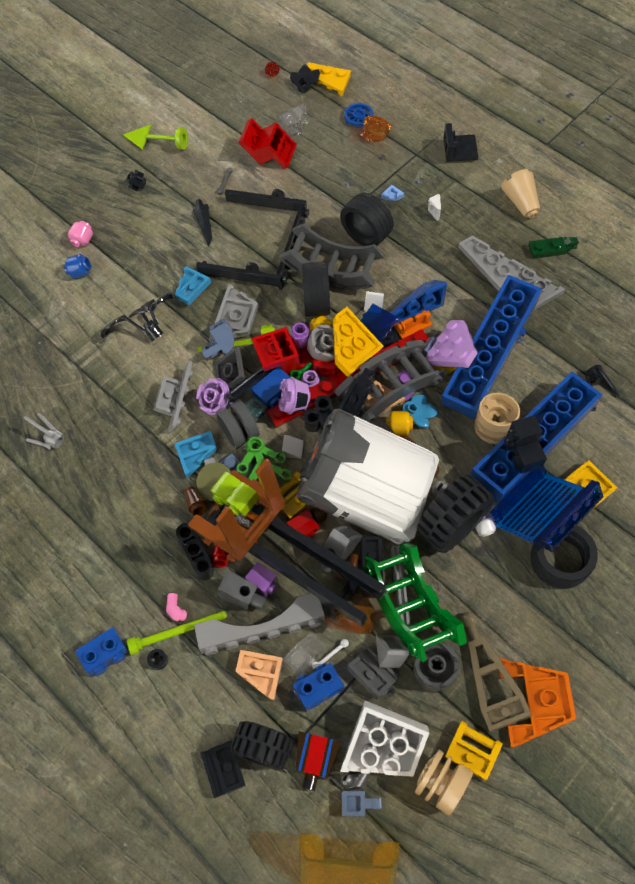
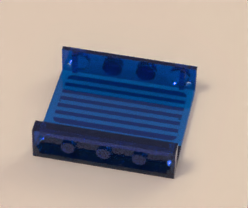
[490,466,604,552]

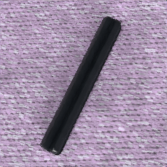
[226,367,275,402]

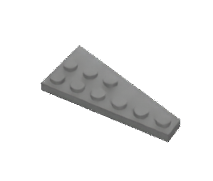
[458,235,565,311]

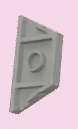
[209,284,258,342]

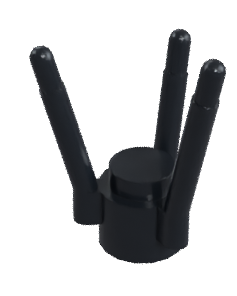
[586,364,619,411]

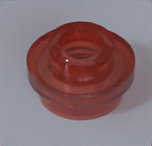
[265,62,280,76]

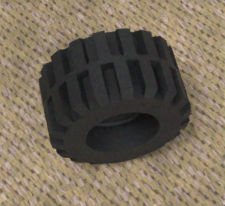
[230,721,293,770]

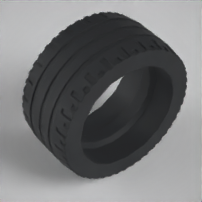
[340,192,394,246]
[302,262,330,317]
[530,526,598,589]

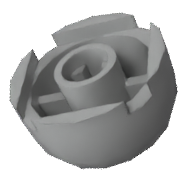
[307,325,335,362]

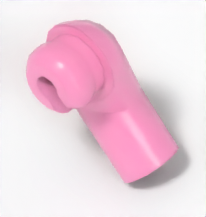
[166,593,187,621]

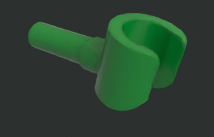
[290,362,312,381]

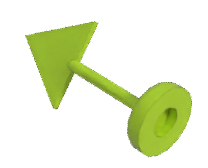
[123,124,188,150]

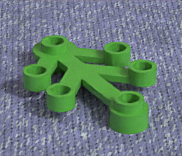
[237,437,292,483]

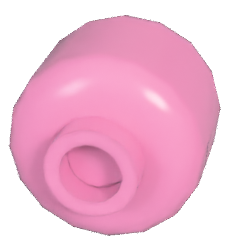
[68,221,93,247]

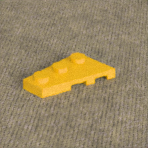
[307,62,351,96]

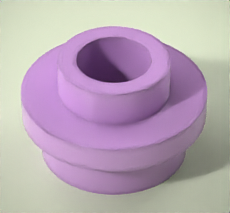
[301,370,319,388]

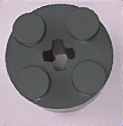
[413,643,459,692]

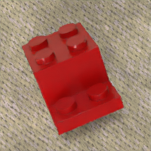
[238,118,297,169]
[252,327,315,375]

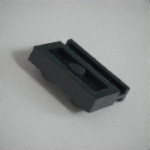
[200,740,246,799]

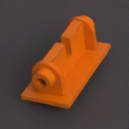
[393,310,433,339]

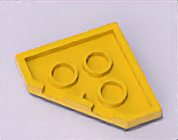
[333,307,384,377]

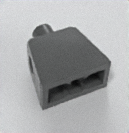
[320,524,363,572]
[217,570,266,610]

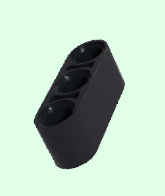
[176,523,214,580]

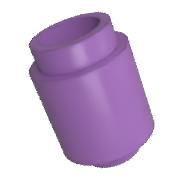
[291,323,309,349]

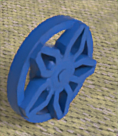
[345,103,374,128]

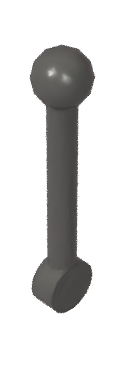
[217,167,233,195]

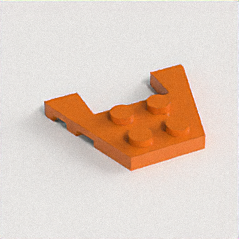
[499,658,576,748]

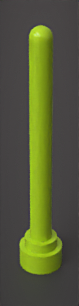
[126,611,227,656]

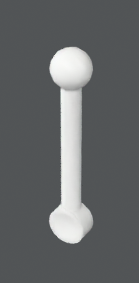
[312,639,349,670]

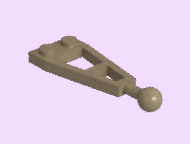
[460,612,532,732]

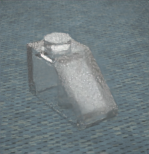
[283,632,328,677]

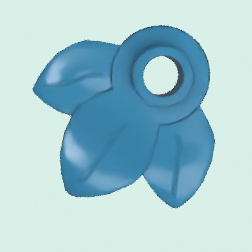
[402,395,438,428]

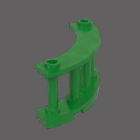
[364,542,467,662]

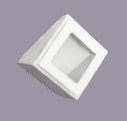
[428,194,441,221]
[364,291,384,314]
[282,435,304,459]

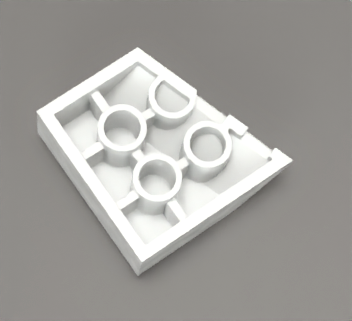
[340,701,429,777]

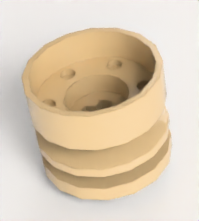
[474,393,520,444]
[414,749,474,816]

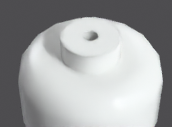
[475,516,497,537]

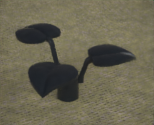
[101,293,173,341]

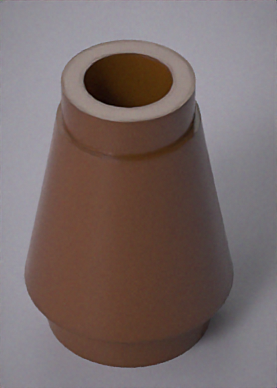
[184,486,207,516]

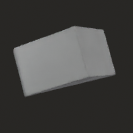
[376,635,409,668]

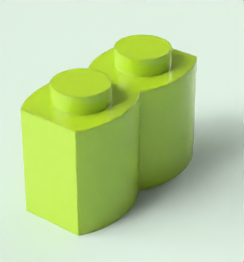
[210,471,260,517]

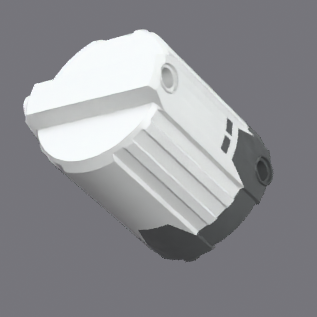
[296,409,439,545]

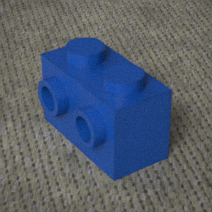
[75,627,130,677]
[293,663,344,712]

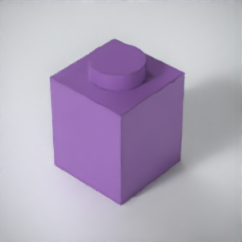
[245,562,279,598]

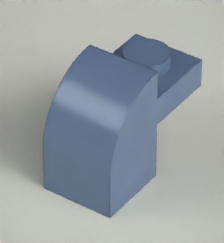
[202,318,234,358]

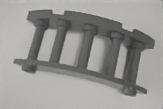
[279,223,385,289]
[334,340,447,424]

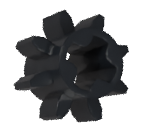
[126,170,146,191]

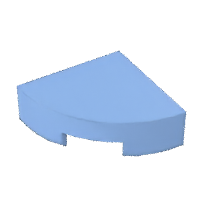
[381,185,404,201]

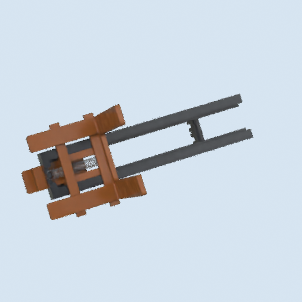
[188,459,386,626]

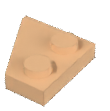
[236,650,283,701]

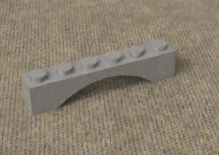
[194,594,325,655]

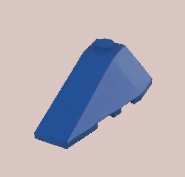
[381,280,447,329]

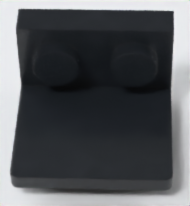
[443,123,478,162]

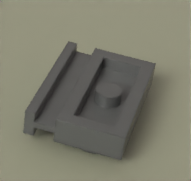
[346,646,399,700]

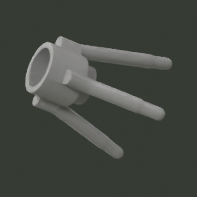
[24,413,64,450]

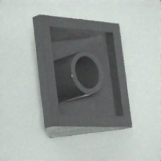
[214,346,245,390]

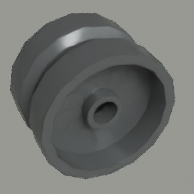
[215,399,260,449]

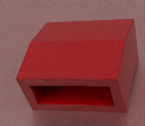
[286,509,319,537]

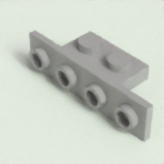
[154,362,193,434]

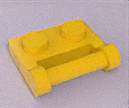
[280,471,309,520]
[444,720,503,781]

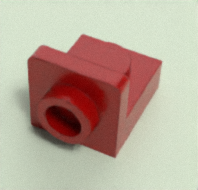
[313,359,340,378]

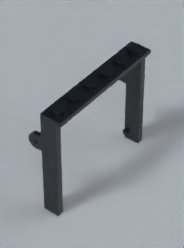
[196,189,310,290]

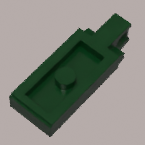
[528,237,579,259]

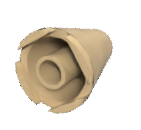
[501,169,540,219]

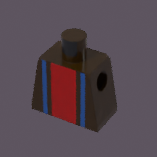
[296,731,341,791]

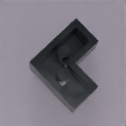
[504,415,547,474]

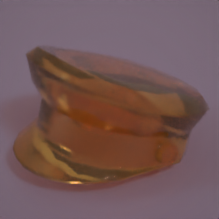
[360,116,391,141]
[336,605,375,634]

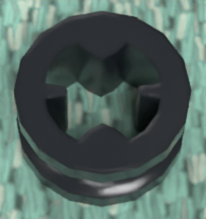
[147,649,168,670]

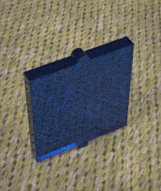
[360,303,398,343]

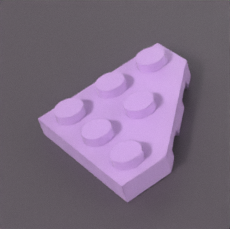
[425,320,478,368]

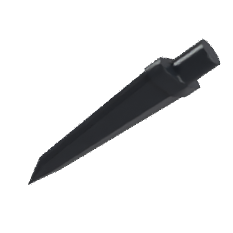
[193,199,212,247]

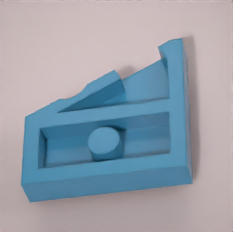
[175,266,212,305]
[174,431,217,478]

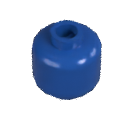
[64,254,91,279]

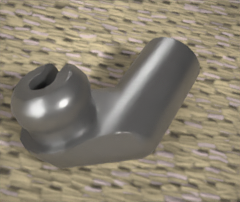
[340,772,371,790]

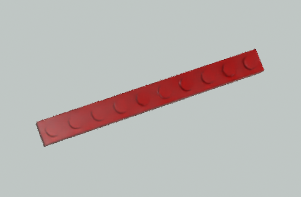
[266,329,429,428]

